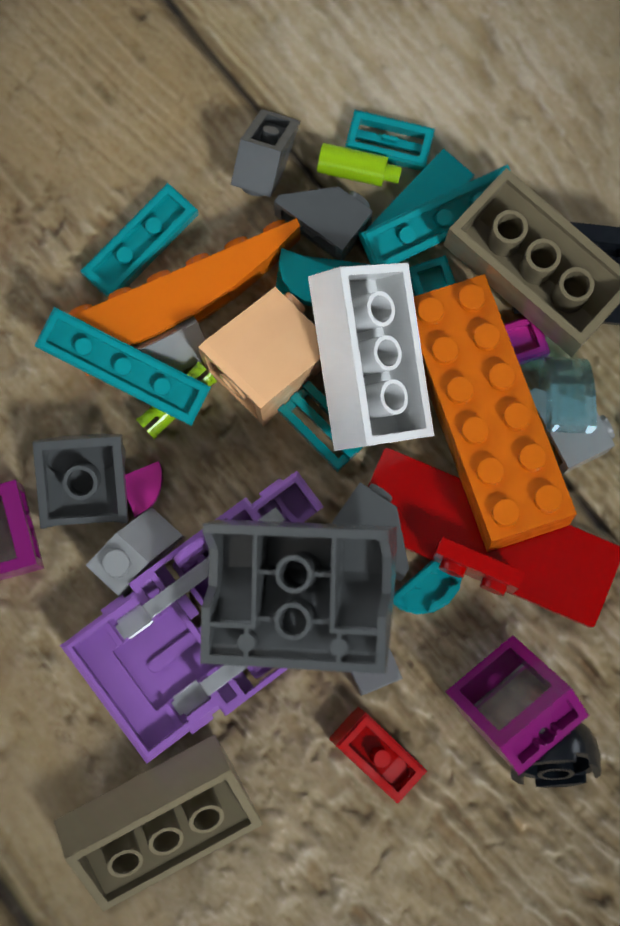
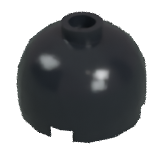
[510,722,602,788]

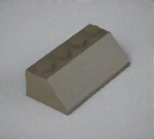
[443,168,620,358]
[54,734,263,912]

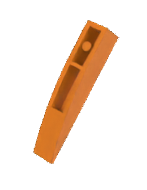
[68,218,300,376]

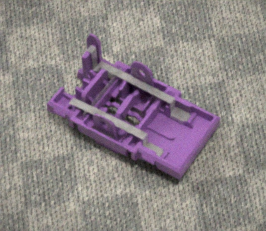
[60,471,324,764]

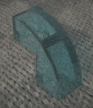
[539,357,597,433]

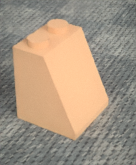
[198,287,322,426]

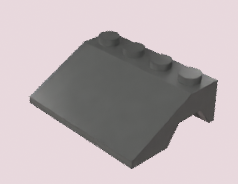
[200,519,397,674]

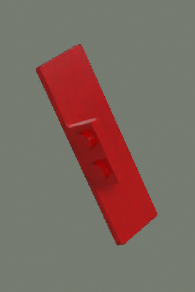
[368,448,620,628]

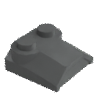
[32,434,129,529]

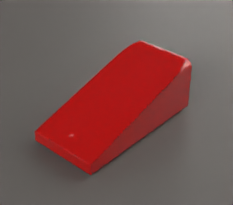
[329,707,427,804]

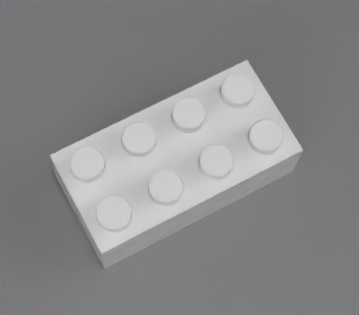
[308,263,434,451]

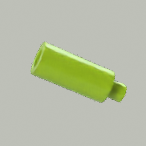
[317,143,402,187]

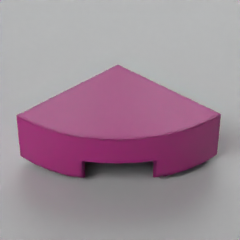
[126,461,163,518]

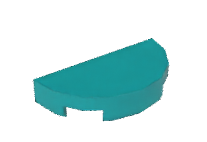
[279,248,334,306]
[393,560,462,615]

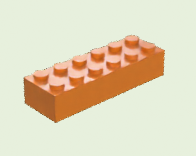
[414,274,577,553]

